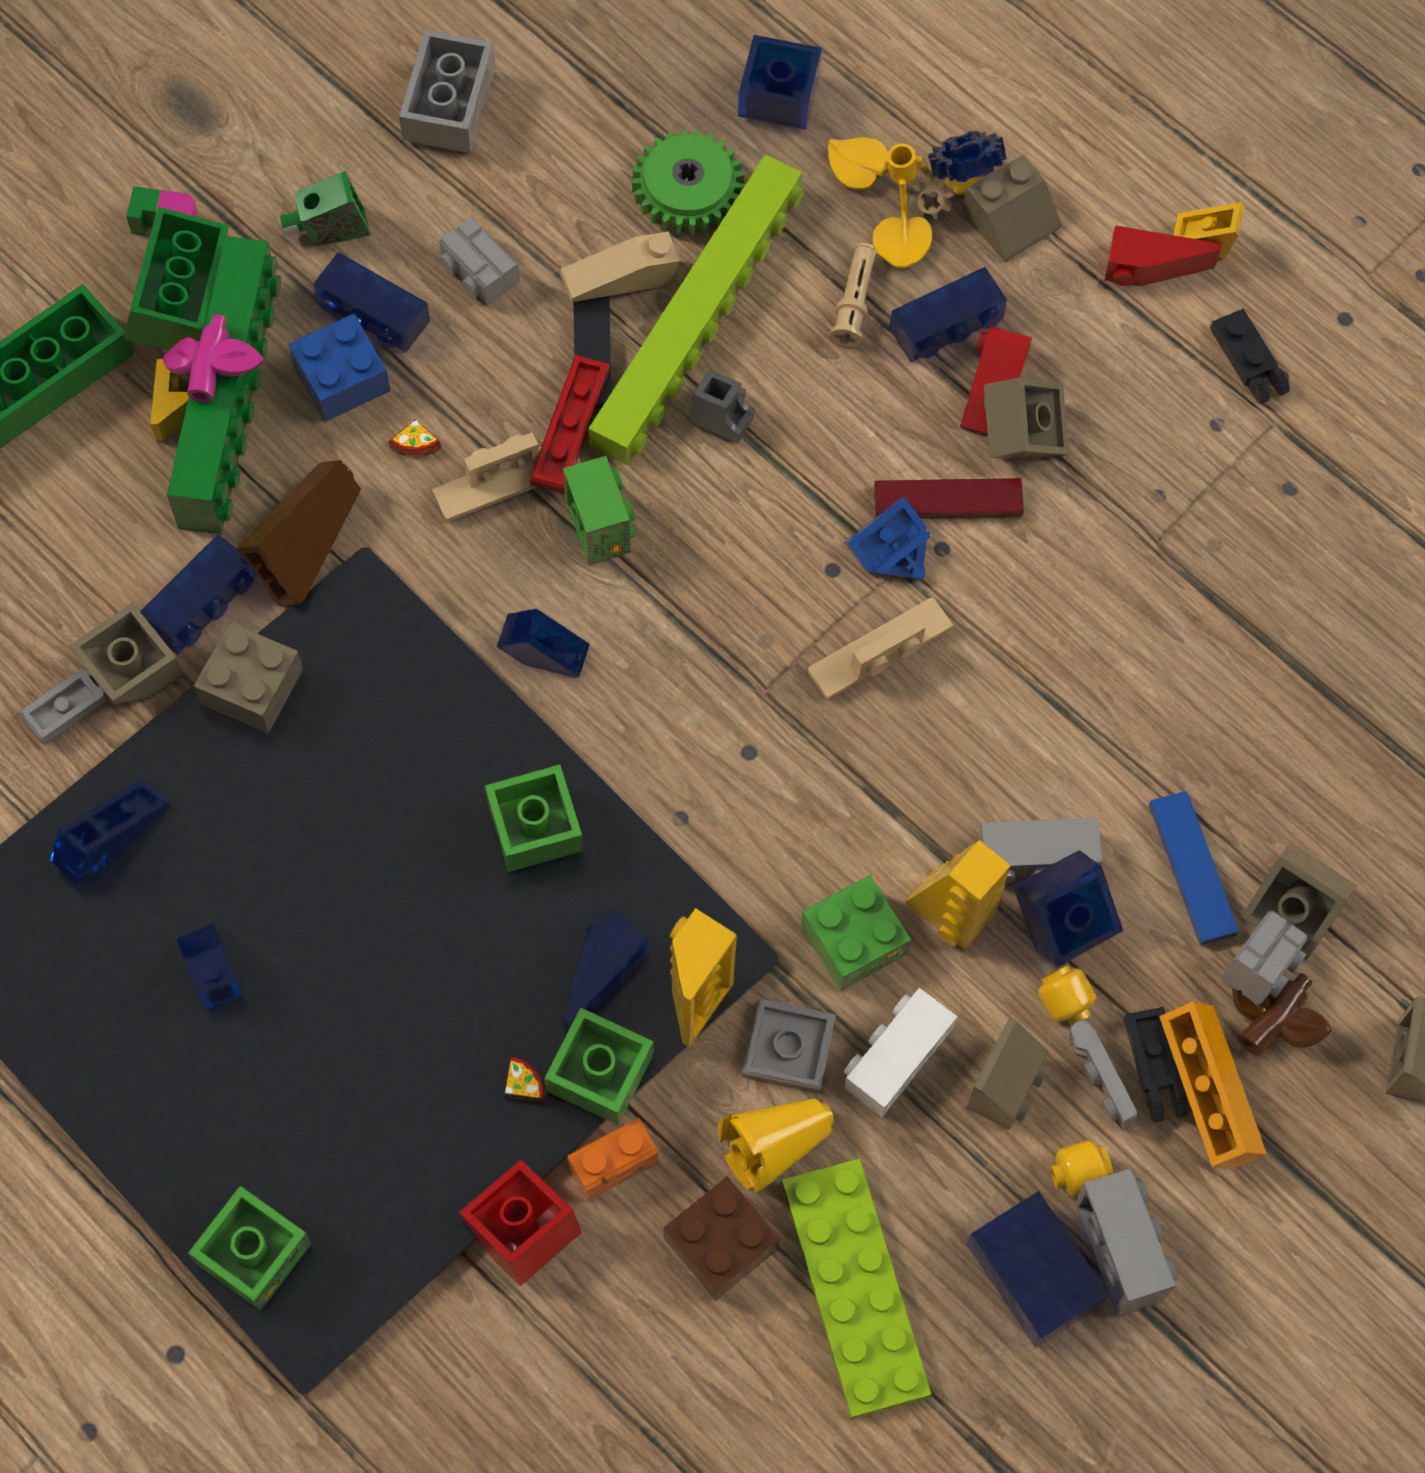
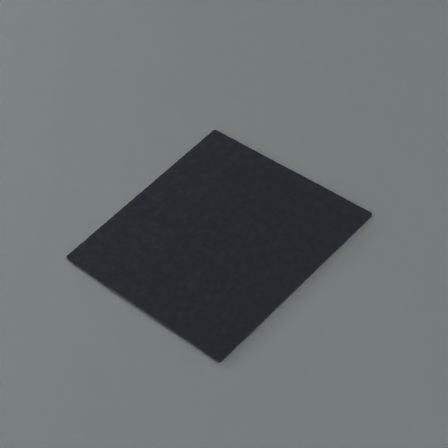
[0,547,778,1395]

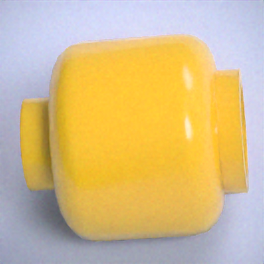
[1037,964,1097,1026]
[1050,1140,1113,1199]

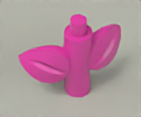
[163,315,264,403]

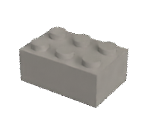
[399,30,495,153]
[1074,1168,1177,1317]

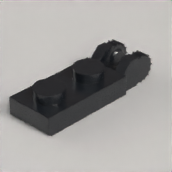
[1210,308,1290,404]
[1123,1007,1188,1123]

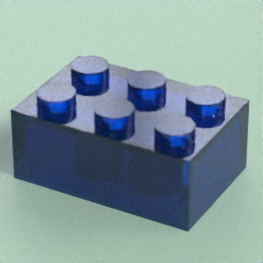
[966,1191,1110,1348]

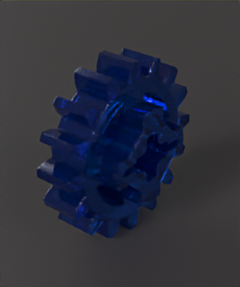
[928,131,1007,182]

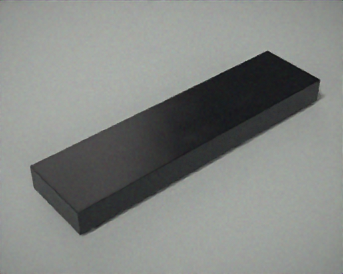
[573,296,612,409]

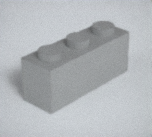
[978,818,1102,884]

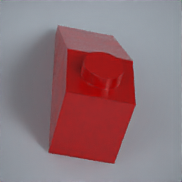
[1104,225,1221,286]

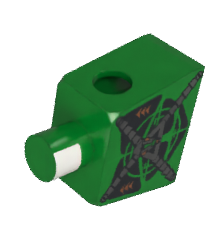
[280,171,371,246]

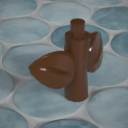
[1232,973,1331,1055]

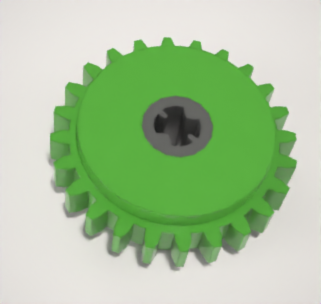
[632,130,744,235]

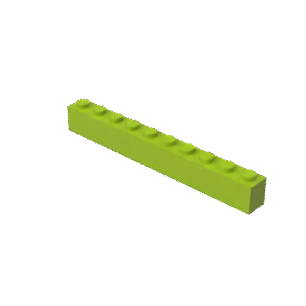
[588,155,805,465]

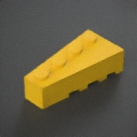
[905,840,1011,951]

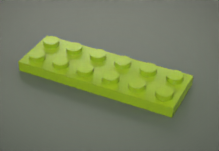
[782,1158,932,1420]

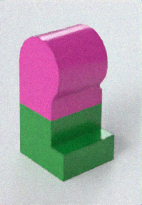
[126,186,199,235]

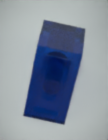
[497,609,590,678]
[177,924,243,1010]

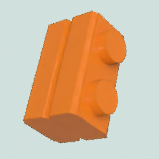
[567,1118,659,1201]

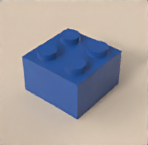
[288,314,390,422]

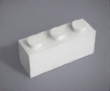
[844,988,958,1118]

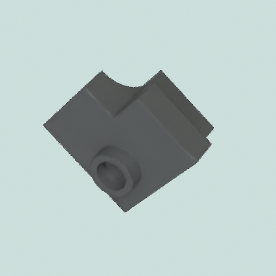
[689,369,755,443]

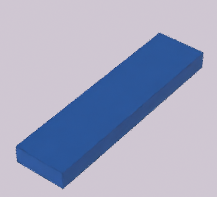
[1149,791,1239,946]

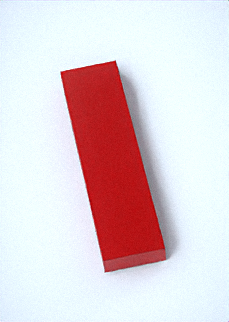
[529,355,610,495]

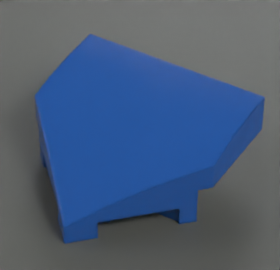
[844,497,930,579]

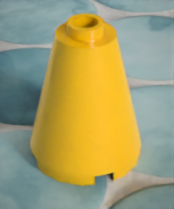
[718,1098,834,1193]

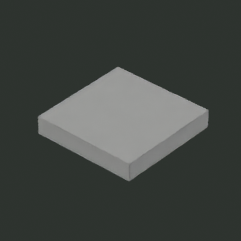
[742,998,836,1093]

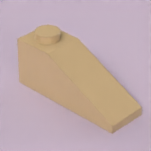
[559,232,680,302]

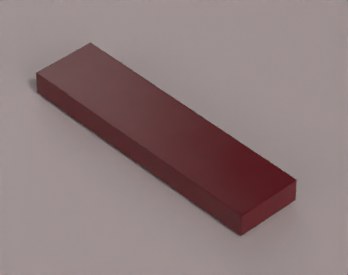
[874,478,1024,519]

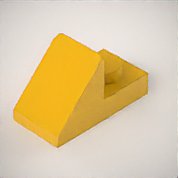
[1173,202,1244,259]
[150,359,189,441]

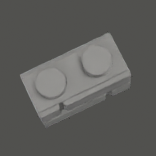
[439,218,520,304]
[1222,911,1308,1005]

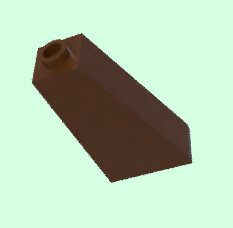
[236,460,361,606]

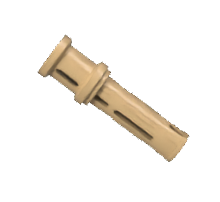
[830,243,877,348]

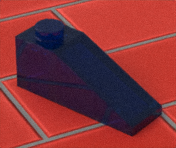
[49,778,169,884]
[563,909,649,1034]

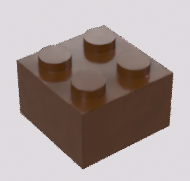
[664,1177,780,1301]

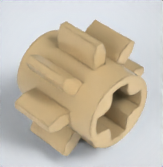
[910,172,955,220]

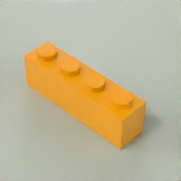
[1159,1001,1267,1169]

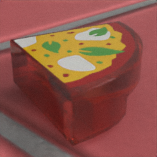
[389,419,441,456]
[504,1055,545,1103]

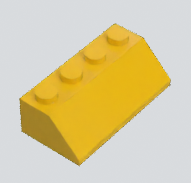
[670,908,737,1047]

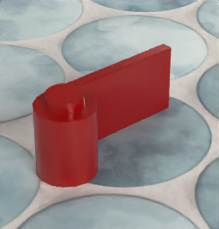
[960,326,1032,435]

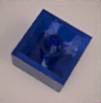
[738,35,822,130]
[1013,850,1124,967]

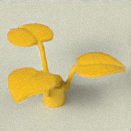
[828,137,993,269]

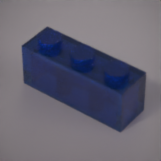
[313,252,430,353]
[889,267,1007,362]
[140,534,256,654]

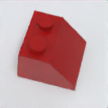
[459,1160,582,1286]

